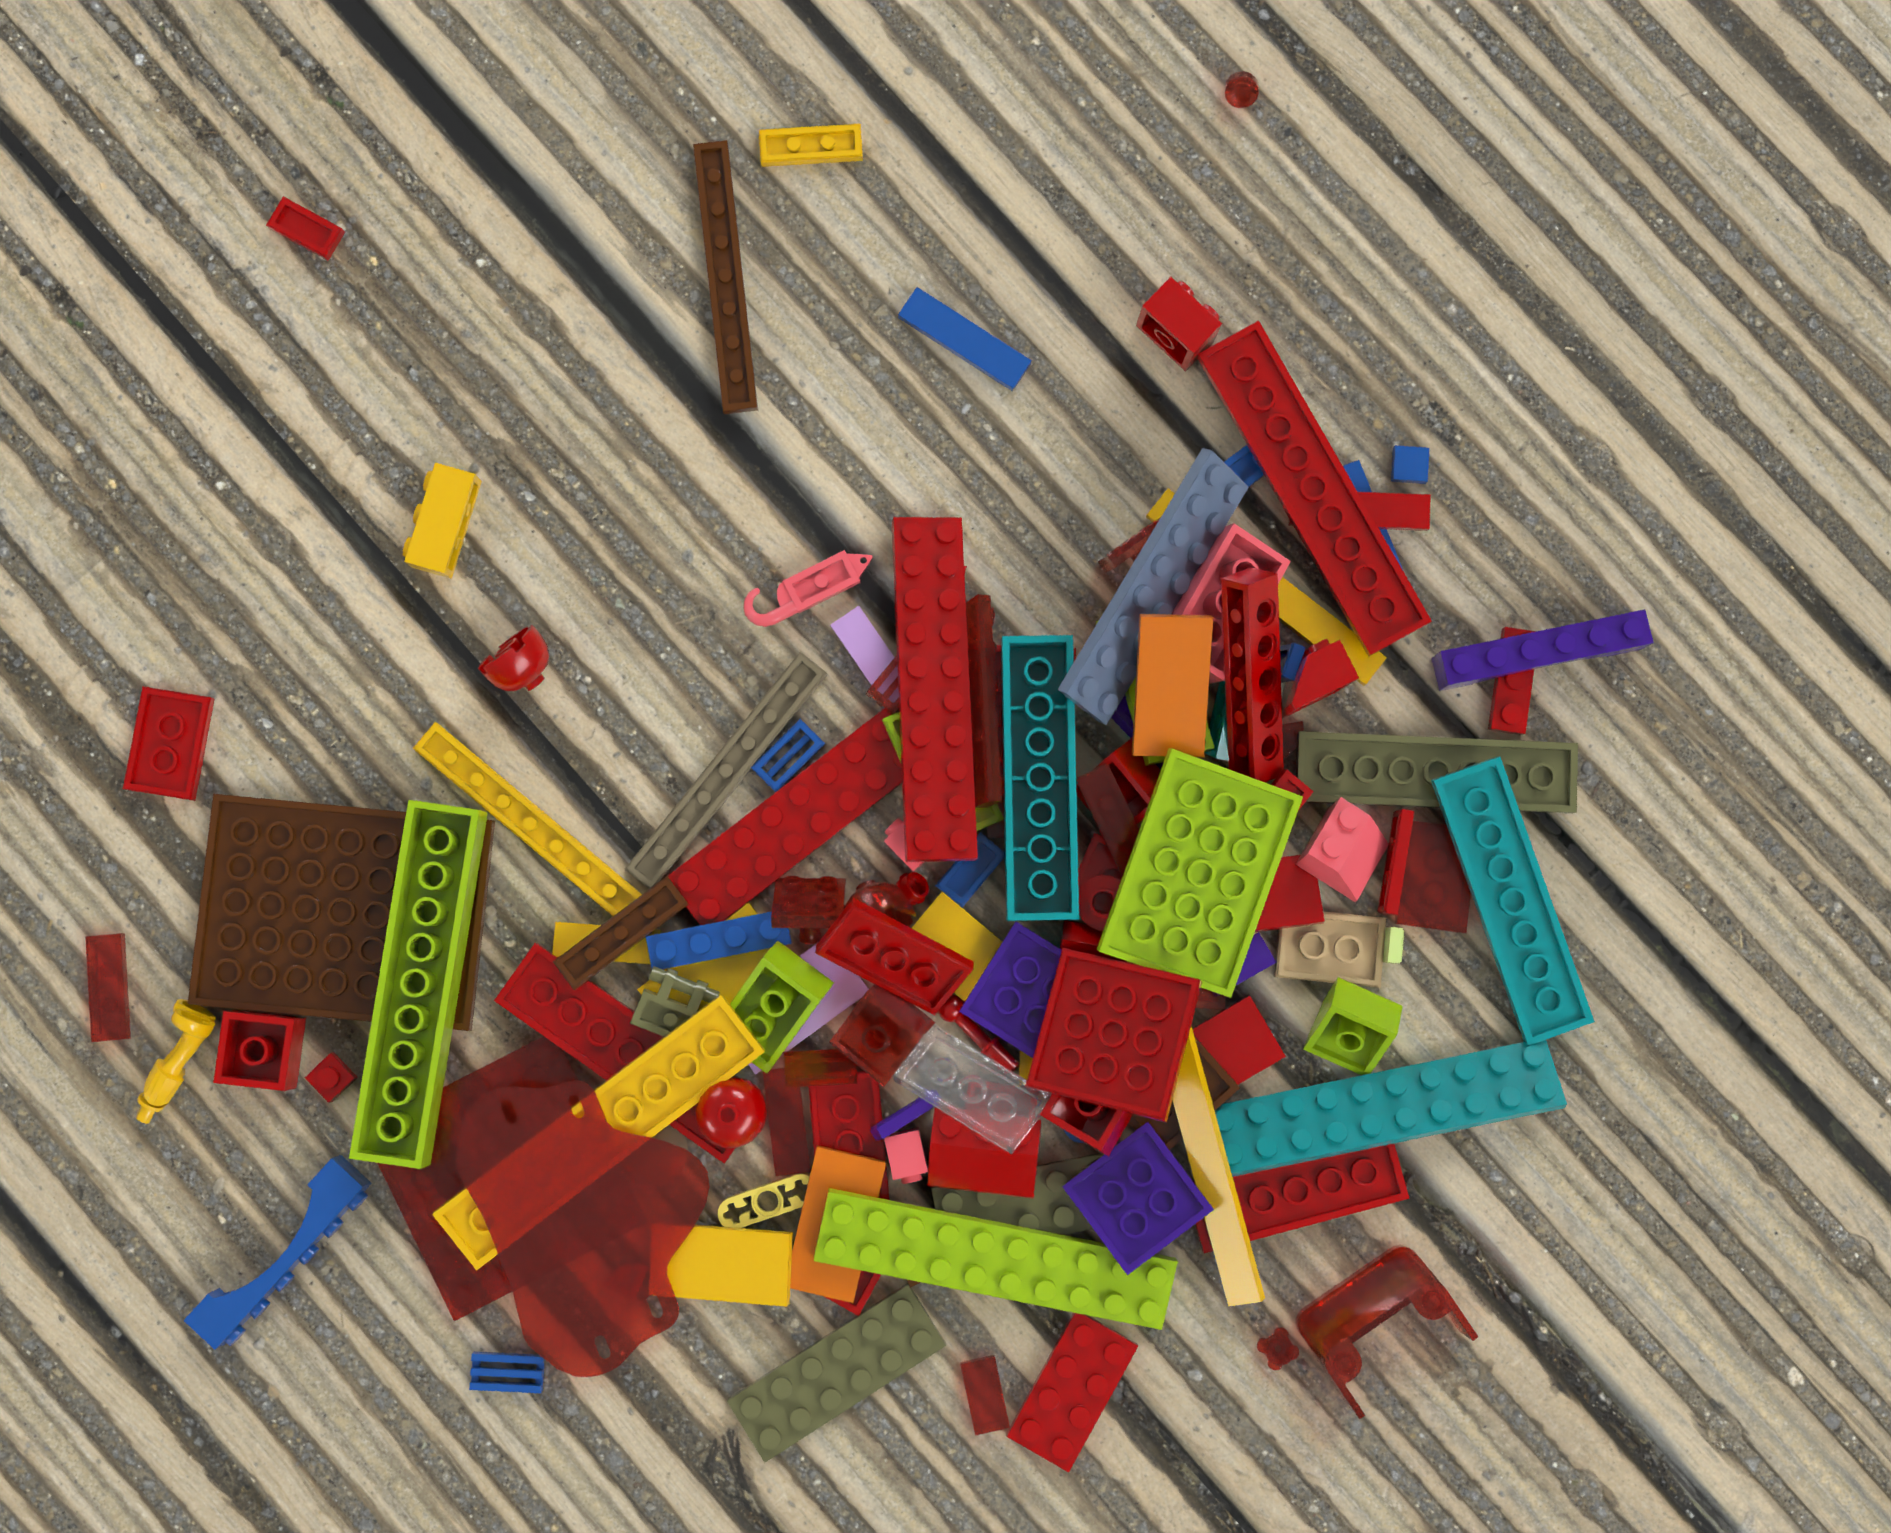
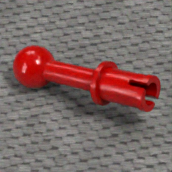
[938,994,1020,1079]

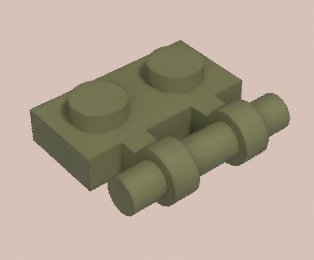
[630,966,720,1037]

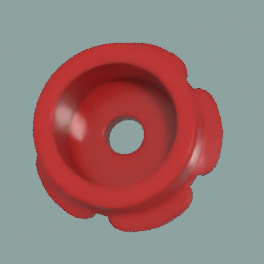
[896,872,929,906]

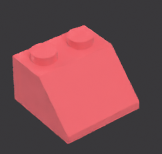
[1296,797,1389,902]

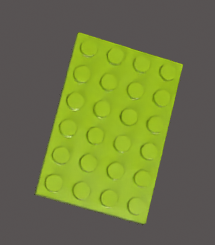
[1097,748,1303,998]

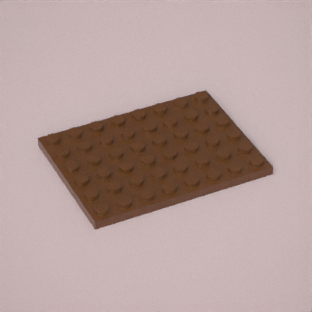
[188,794,495,1031]

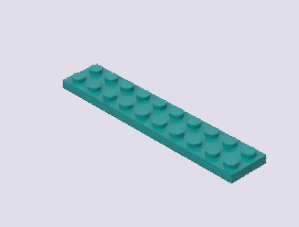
[1215,1040,1567,1177]

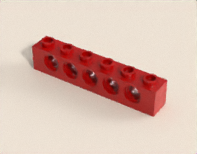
[1221,567,1284,783]

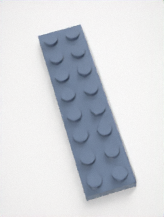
[1058,448,1248,725]

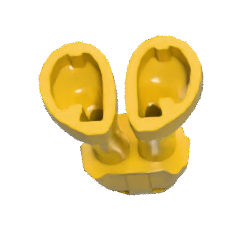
[136,999,216,1124]

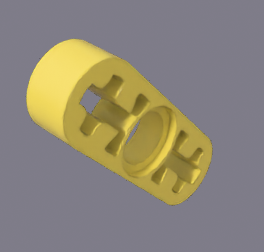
[718,1172,810,1228]

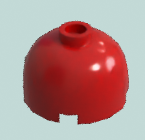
[478,625,550,691]
[696,1076,767,1148]

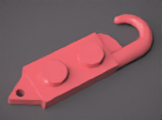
[743,550,873,627]

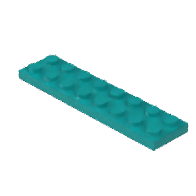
[1431,756,1595,1046]

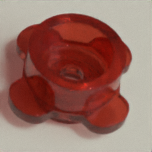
[1257,1327,1299,1370]

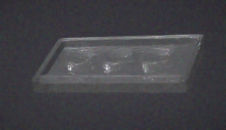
[894,1025,1051,1154]

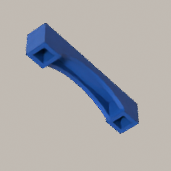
[183,1155,372,1350]

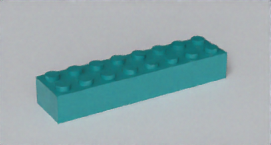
[1001,635,1079,921]

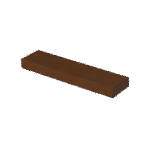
[553,876,689,990]

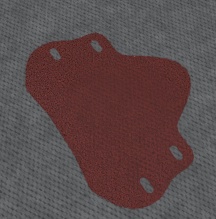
[456,1080,710,1377]

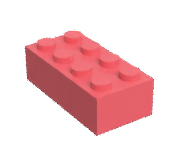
[1172,523,1291,684]

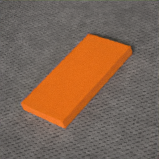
[1132,614,1213,757]
[790,1145,886,1303]

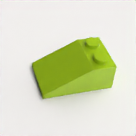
[730,941,834,1074]

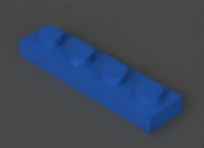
[646,909,792,969]

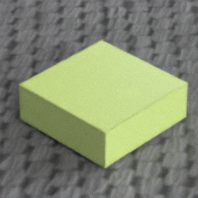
[1383,927,1404,963]

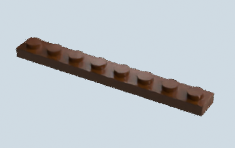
[693,140,758,414]

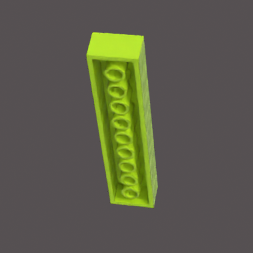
[349,800,488,1169]

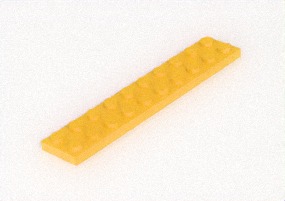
[432,993,765,1271]

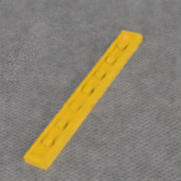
[1146,488,1387,686]
[413,722,642,916]
[1172,1026,1265,1307]

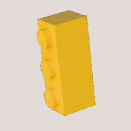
[403,463,482,579]

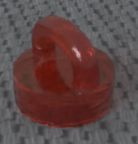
[1225,71,1259,108]

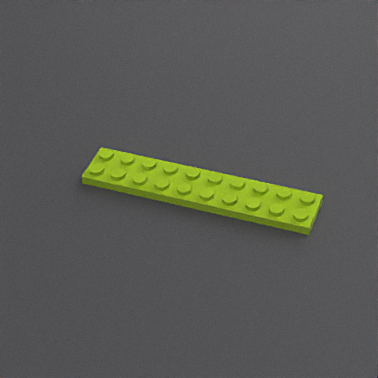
[814,1188,1178,1330]

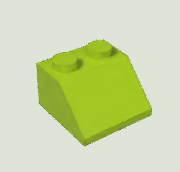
[1303,977,1403,1075]

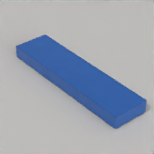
[898,287,1032,392]

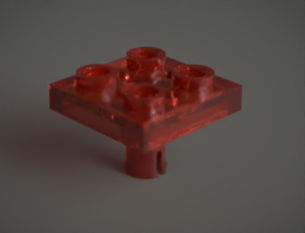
[771,876,846,945]

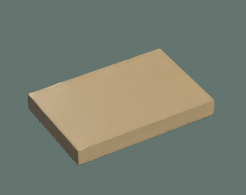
[1274,912,1386,988]

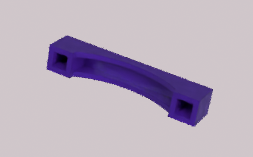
[1431,609,1654,691]

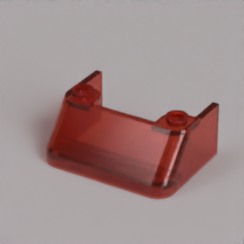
[1296,1245,1478,1419]

